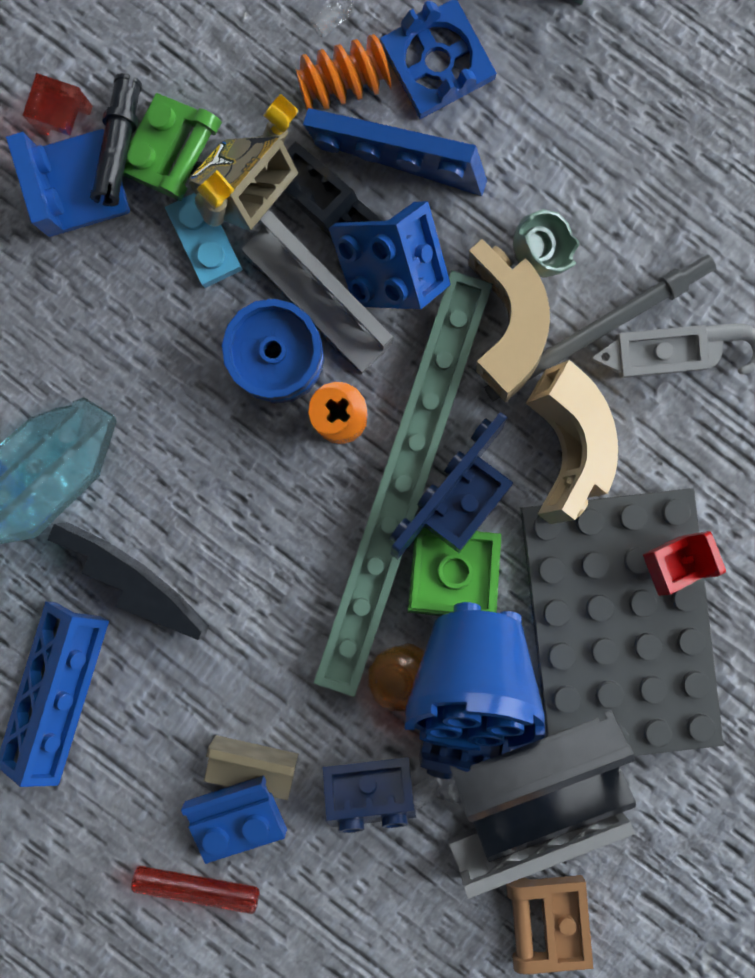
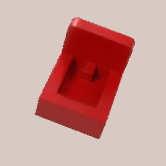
[642,531,726,596]

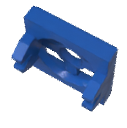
[380,0,497,119]

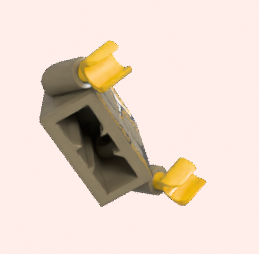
[189,94,298,230]

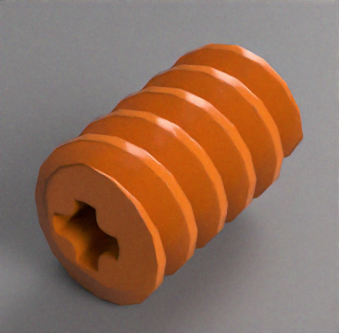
[295,34,391,111]
[308,381,368,444]

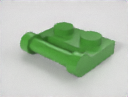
[123,93,222,201]

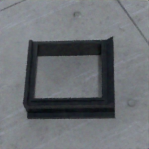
[449,710,636,862]

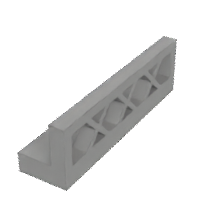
[241,209,393,374]
[448,812,635,899]

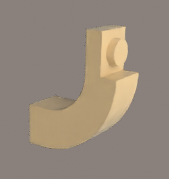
[469,239,550,403]
[526,360,618,524]

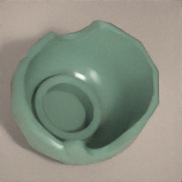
[513,209,579,278]

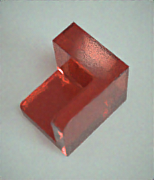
[22,73,93,136]

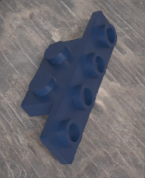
[389,412,513,560]

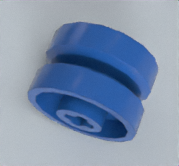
[222,299,324,404]

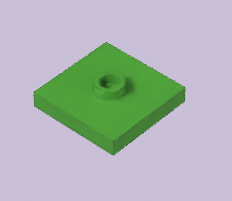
[407,527,502,616]

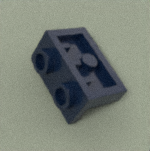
[323,757,416,833]

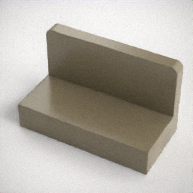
[204,735,299,800]

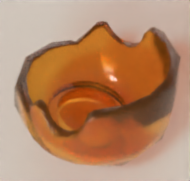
[368,643,425,712]

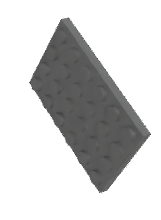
[520,488,724,756]

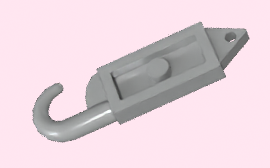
[591,323,755,378]

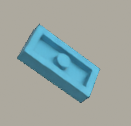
[165,193,243,288]

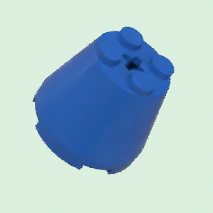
[404,602,545,751]

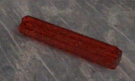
[131,866,260,914]

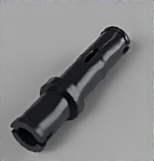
[90,73,142,206]

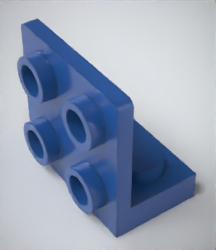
[6,129,130,237]
[329,201,451,309]

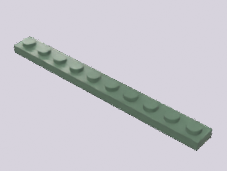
[314,270,493,697]

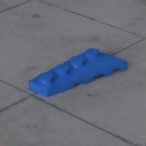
[303,108,487,196]

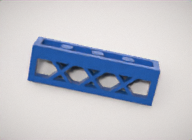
[0,601,109,787]

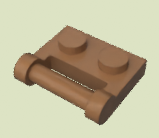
[506,875,594,974]

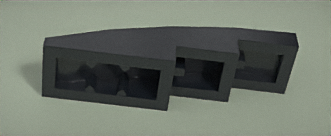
[283,141,383,239]
[48,522,209,640]

